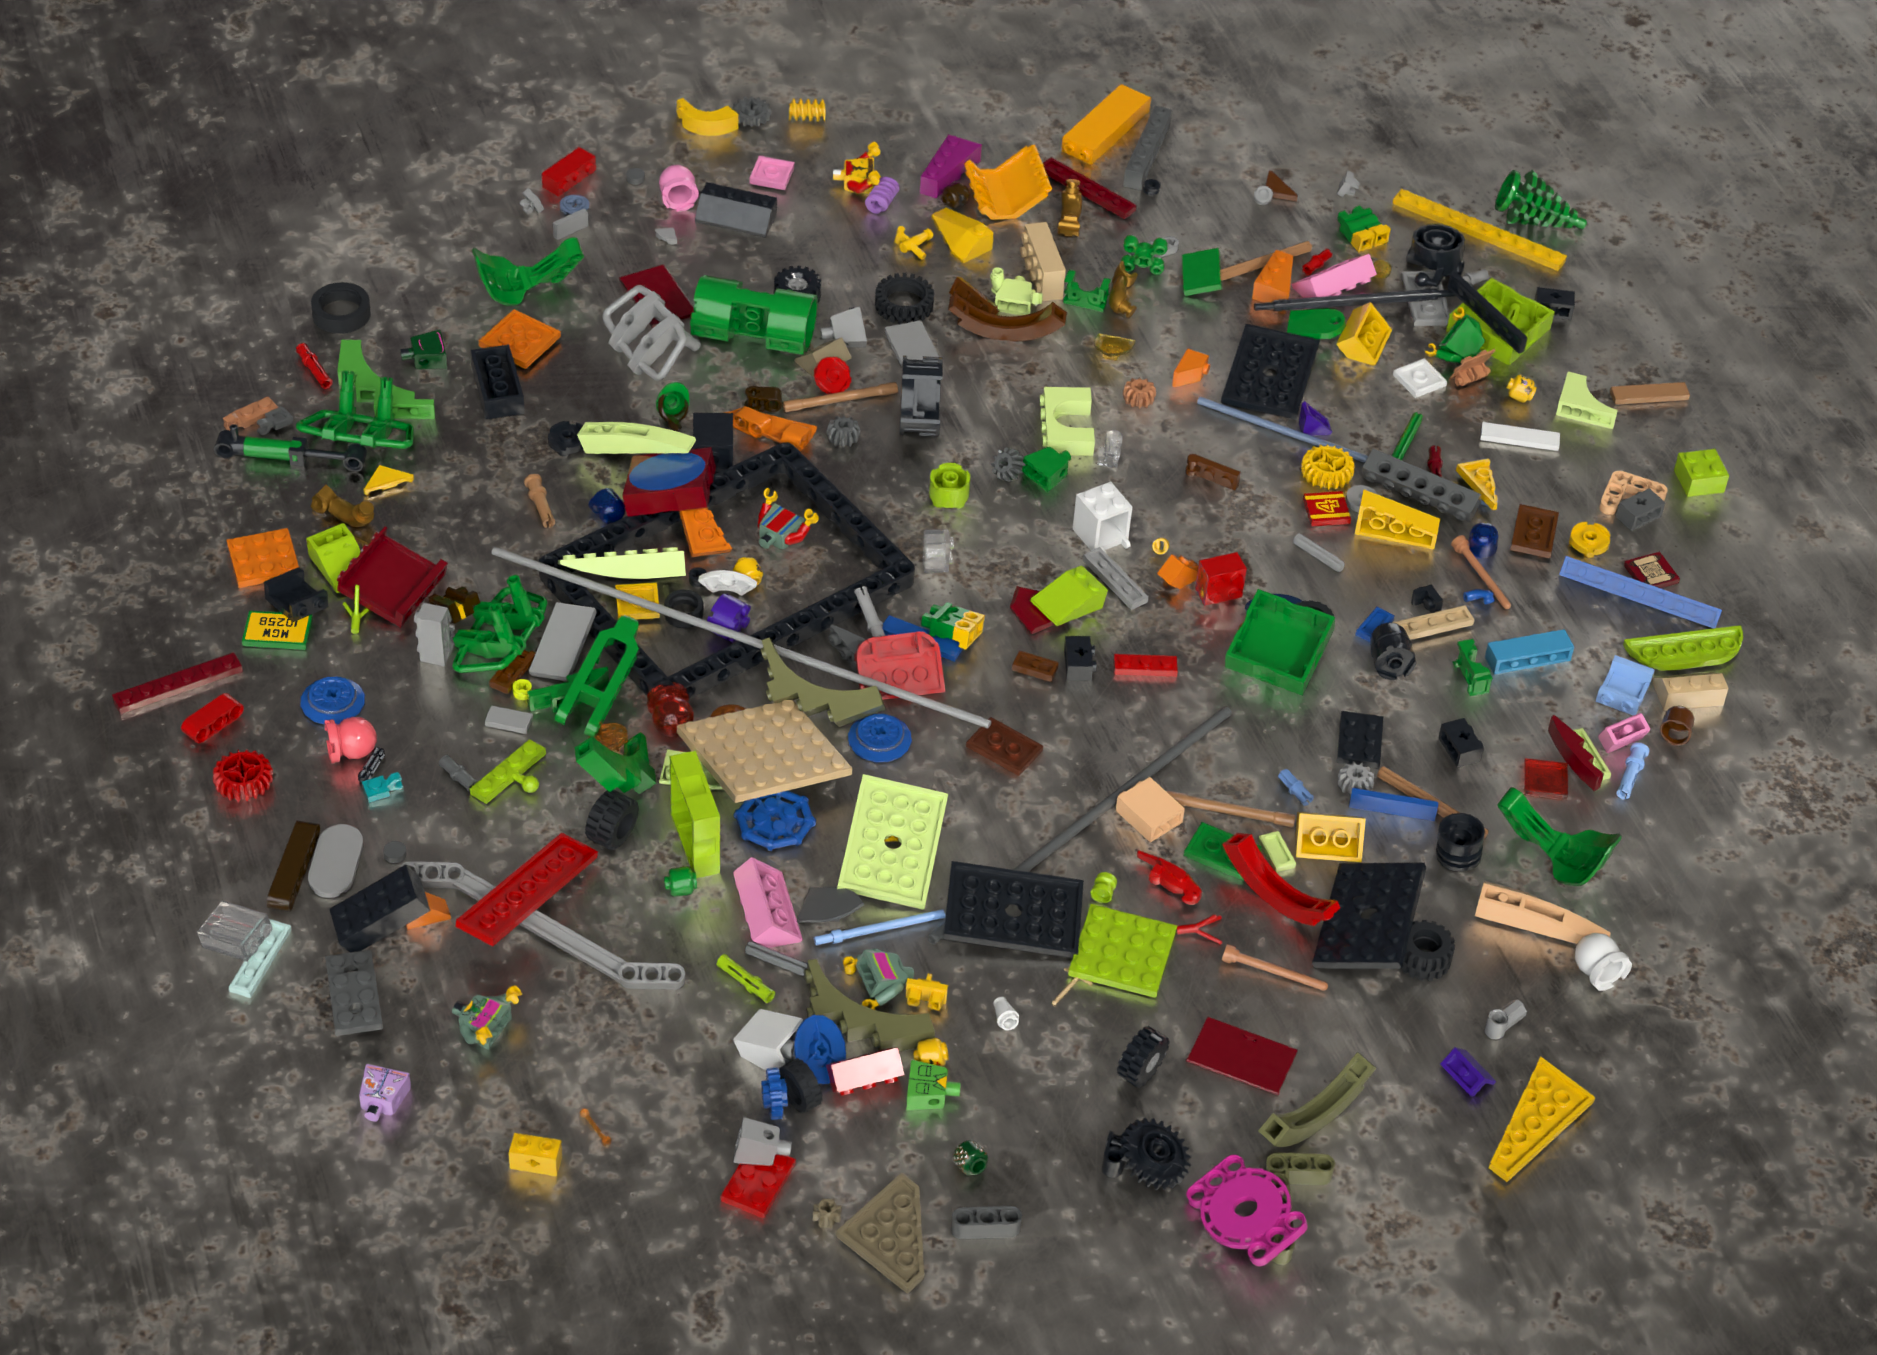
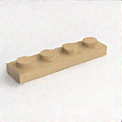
[1392,605,1474,640]

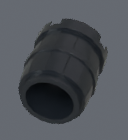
[1370,622,1416,680]

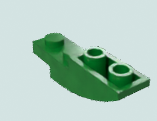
[527,666,609,713]

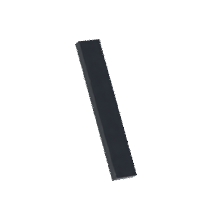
[1448,272,1528,354]

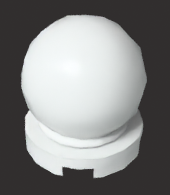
[1575,933,1632,991]

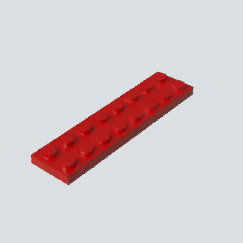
[455,833,598,947]

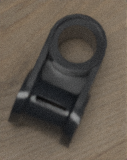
[1102,1131,1126,1178]

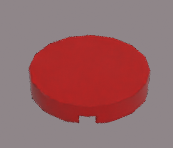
[814,357,851,394]

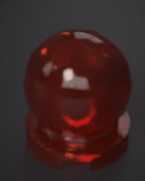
[646,683,694,738]

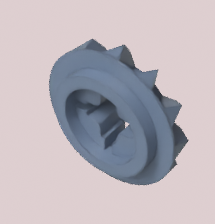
[560,194,589,215]

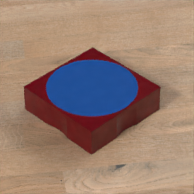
[622,447,716,517]

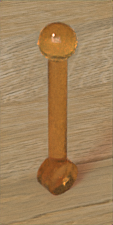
[580,1108,611,1147]

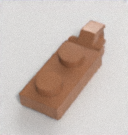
[223,396,278,430]

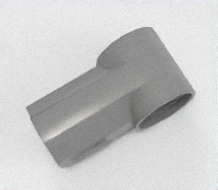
[1484,1000,1527,1040]

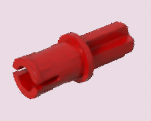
[1302,249,1333,275]

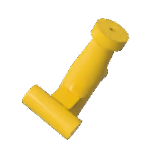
[894,226,933,260]

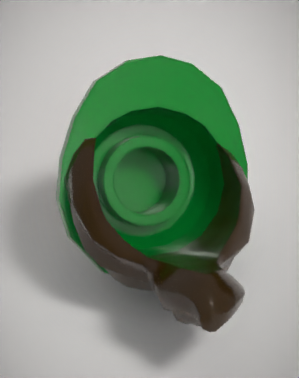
[656,382,689,432]

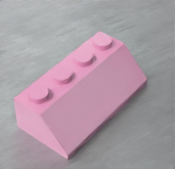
[1291,254,1377,298]
[733,857,803,948]

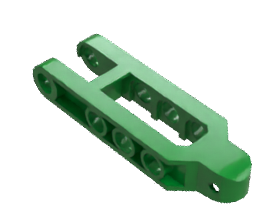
[554,615,639,738]

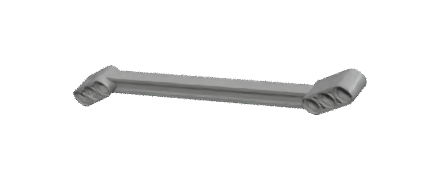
[400,861,685,990]

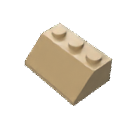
[1652,672,1729,711]

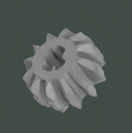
[1337,761,1374,797]

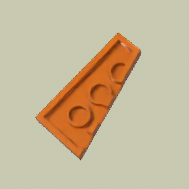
[679,508,732,557]

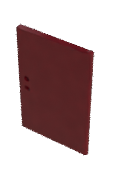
[620,264,694,328]
[1186,1017,1298,1096]

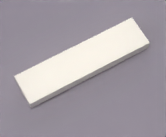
[1480,422,1560,451]

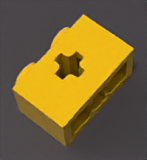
[509,1133,562,1176]

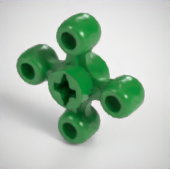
[1121,235,1168,275]

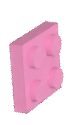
[750,156,794,190]

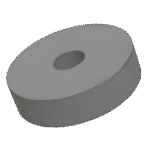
[1346,485,1377,513]

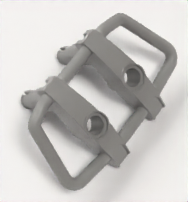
[603,285,701,381]

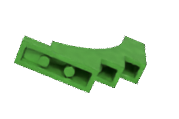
[337,340,435,419]

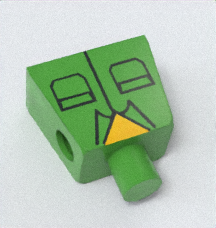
[906,1060,961,1110]

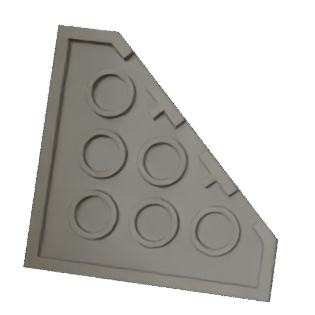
[836,1173,924,1294]

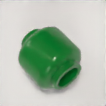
[664,866,697,897]

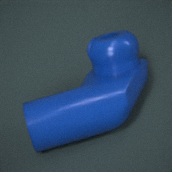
[1463,589,1495,604]

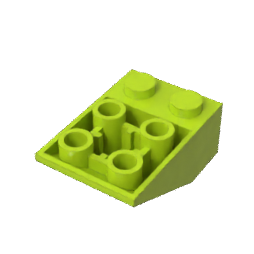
[306,523,361,593]

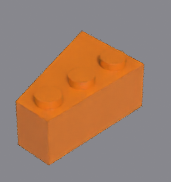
[1252,250,1293,311]

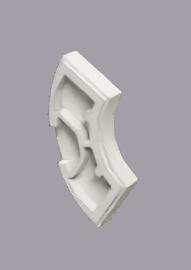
[698,570,757,596]

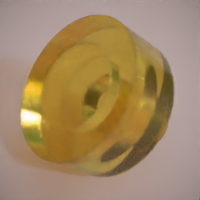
[1373,260,1392,279]

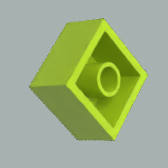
[1674,449,1729,497]

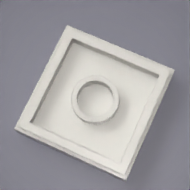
[1393,358,1447,398]

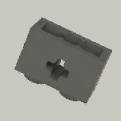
[1616,488,1665,531]

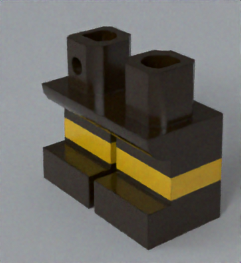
[428,586,480,624]

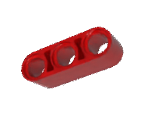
[181,693,244,744]

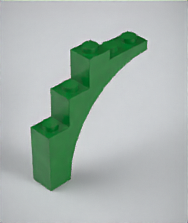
[575,732,656,794]

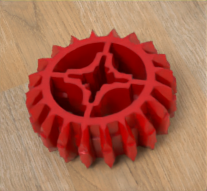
[213,749,273,803]

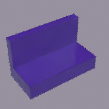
[1440,1047,1497,1096]

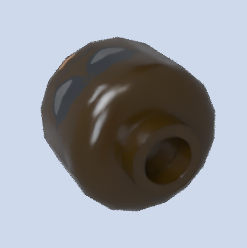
[941,182,970,209]

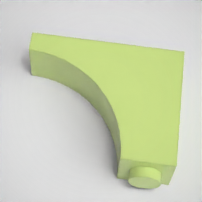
[1556,372,1618,429]

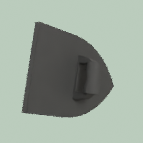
[797,887,864,923]

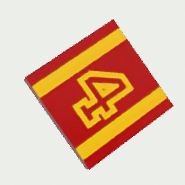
[1303,491,1351,526]

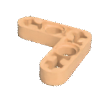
[1599,471,1668,515]

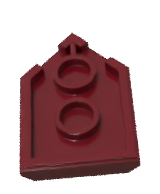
[1010,586,1055,634]

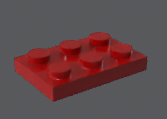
[721,1154,796,1219]

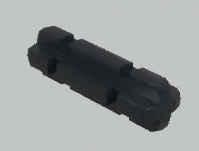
[358,747,385,782]

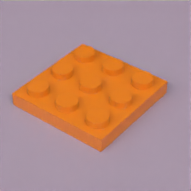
[479,309,561,369]
[226,528,299,588]

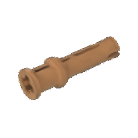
[524,474,555,528]

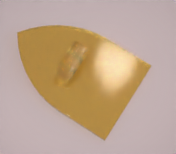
[1094,333,1136,361]

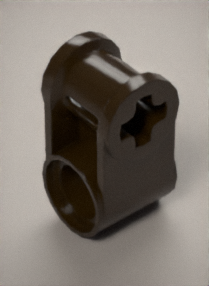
[744,386,782,413]

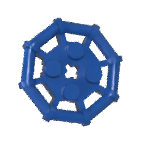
[734,790,816,851]

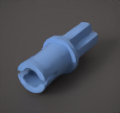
[1278,769,1314,806]

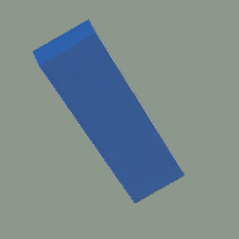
[882,615,963,662]
[1349,788,1439,821]

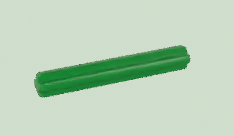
[1391,412,1423,460]

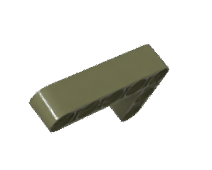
[1264,1153,1335,1265]

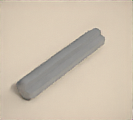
[1293,533,1345,572]

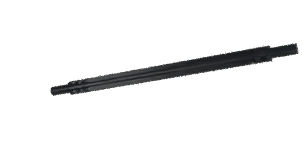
[1254,288,1456,311]

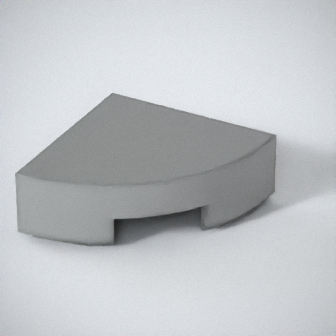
[655,227,677,244]

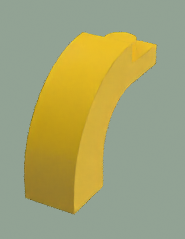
[676,98,738,136]

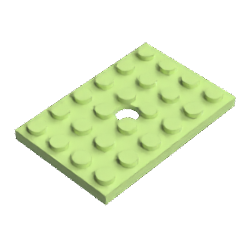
[837,774,948,910]

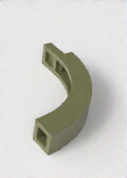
[1258,1052,1377,1147]

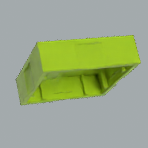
[1446,278,1555,366]
[670,750,720,878]

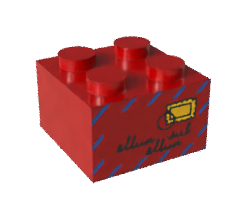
[1195,552,1247,606]

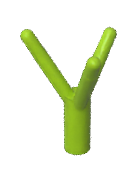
[343,585,369,634]

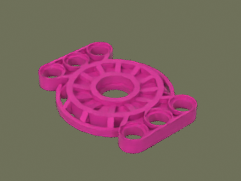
[1186,1155,1308,1266]

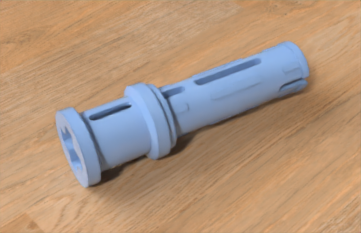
[1616,742,1650,799]

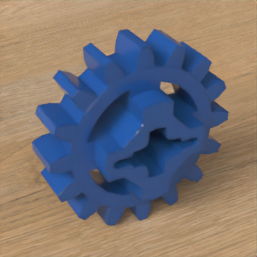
[761,1068,788,1120]

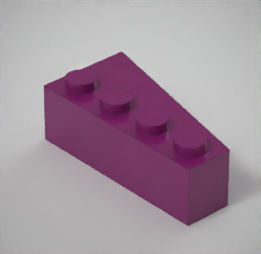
[920,134,982,198]

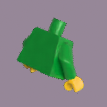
[1425,307,1485,364]

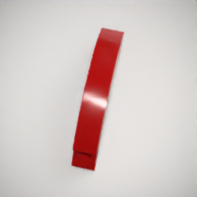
[1222,833,1340,926]

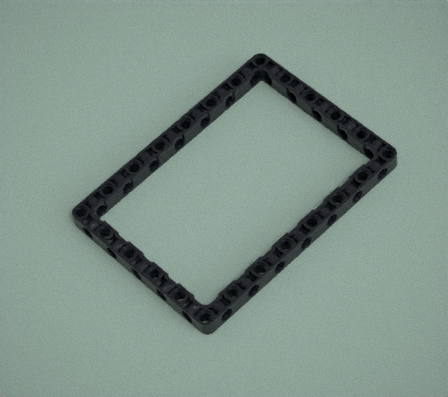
[539,443,915,710]

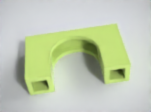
[1039,387,1095,456]

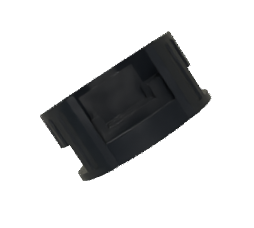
[900,355,943,436]

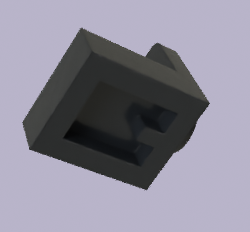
[1411,584,1443,613]

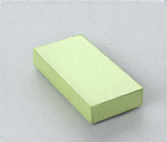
[1258,831,1296,873]

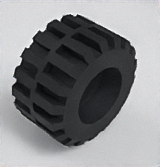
[585,790,639,850]
[1402,920,1455,981]

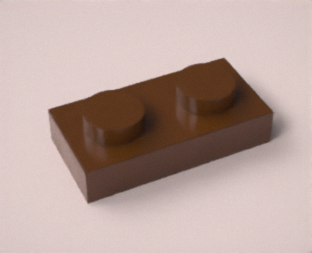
[1012,650,1059,682]

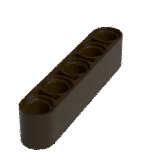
[267,820,320,912]

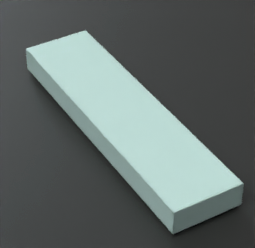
[229,919,291,998]

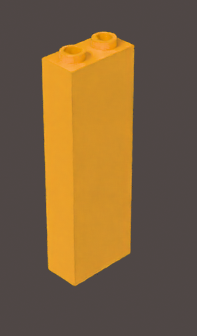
[1062,84,1151,165]

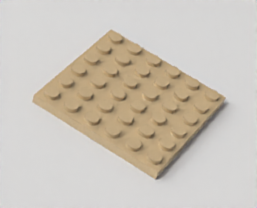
[677,700,852,803]

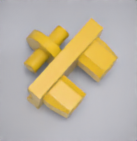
[905,973,948,1011]

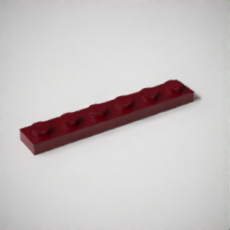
[1043,157,1137,219]
[112,652,243,714]

